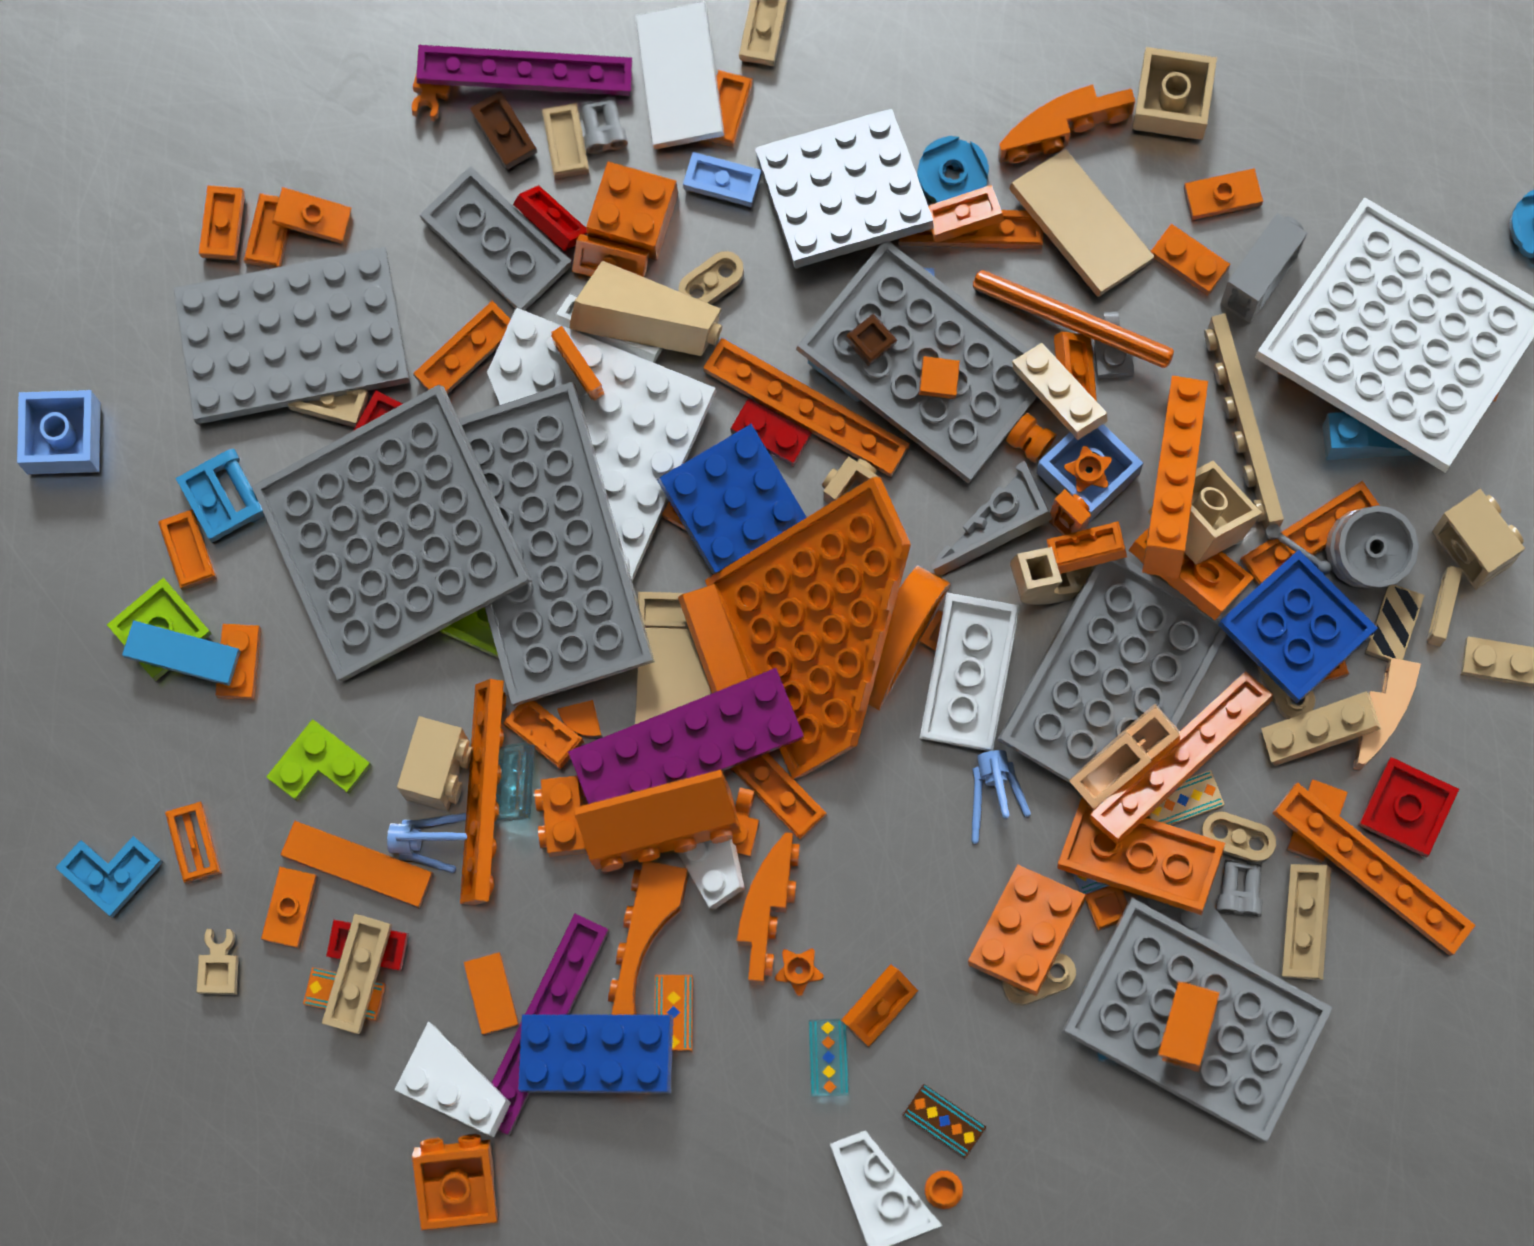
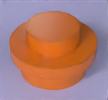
[925,1170,963,1209]

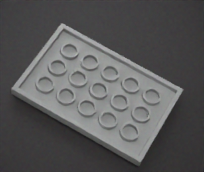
[796,241,1038,484]
[174,247,410,424]
[997,558,1226,802]
[1062,898,1332,1143]

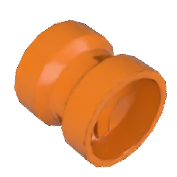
[1006,413,1057,463]

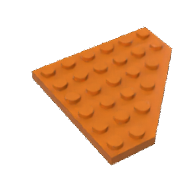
[705,477,911,779]

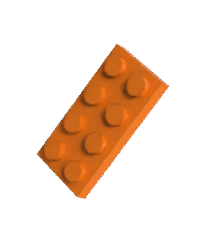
[1058,797,1226,915]

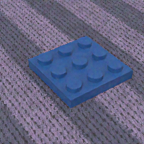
[656,424,807,574]
[1218,550,1378,704]

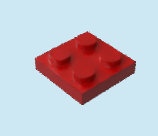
[1358,757,1459,858]

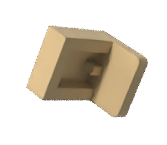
[822,456,878,504]

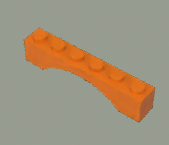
[1142,376,1208,579]
[608,861,689,1095]

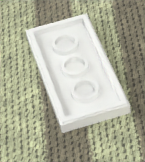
[636,2,725,150]
[920,592,1020,751]

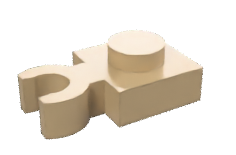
[197,929,239,995]

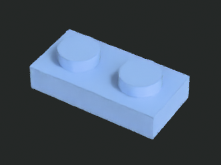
[683,152,762,207]

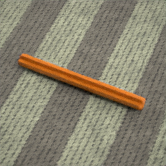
[973,270,1174,368]

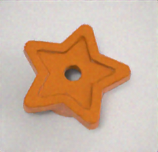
[1064,446,1112,492]
[775,948,824,996]

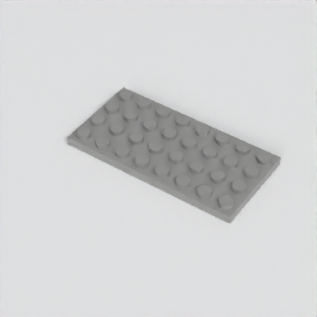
[459,382,655,706]

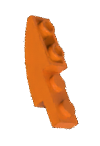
[998,84,1136,164]
[737,832,800,986]

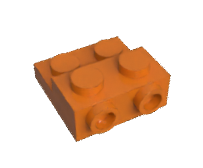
[534,776,588,858]
[412,1134,498,1230]

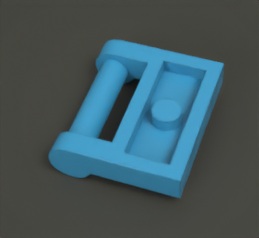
[176,449,265,543]

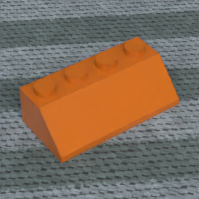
[574,770,741,872]

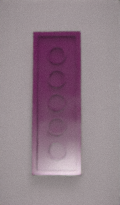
[568,668,804,804]

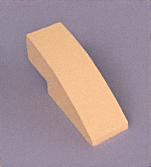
[1353,658,1421,771]
[1069,703,1180,809]

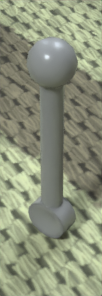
[1265,524,1332,575]

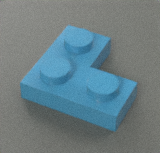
[55,836,163,918]

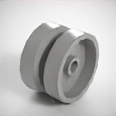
[1325,505,1419,589]

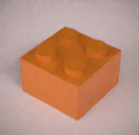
[586,162,678,260]

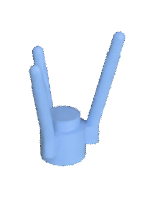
[972,750,1031,844]
[387,813,467,873]

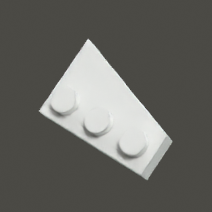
[678,839,745,910]
[395,1021,511,1137]
[830,1131,942,1246]

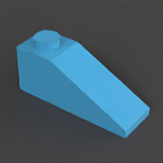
[1322,412,1415,460]

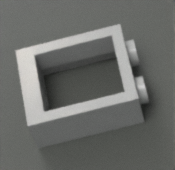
[1220,213,1307,323]

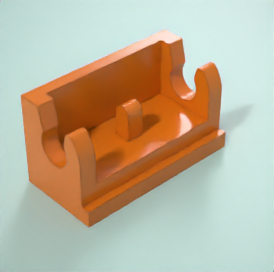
[1158,981,1220,1072]

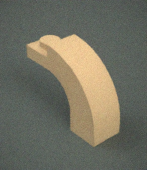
[1010,547,1093,605]

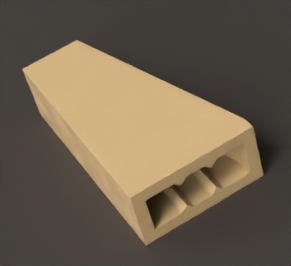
[569,260,722,356]

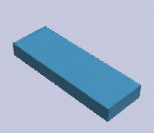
[122,620,241,686]

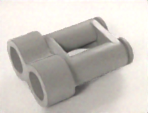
[580,97,628,154]
[1216,859,1263,917]

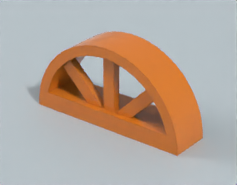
[868,566,951,711]

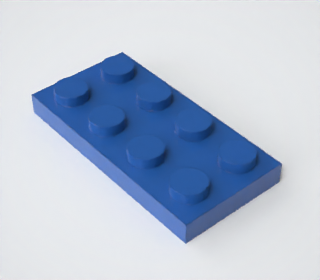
[518,1014,673,1093]

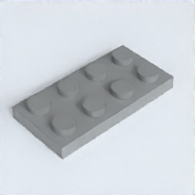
[420,166,572,311]

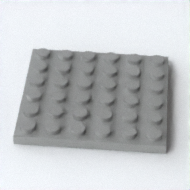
[252,385,532,682]

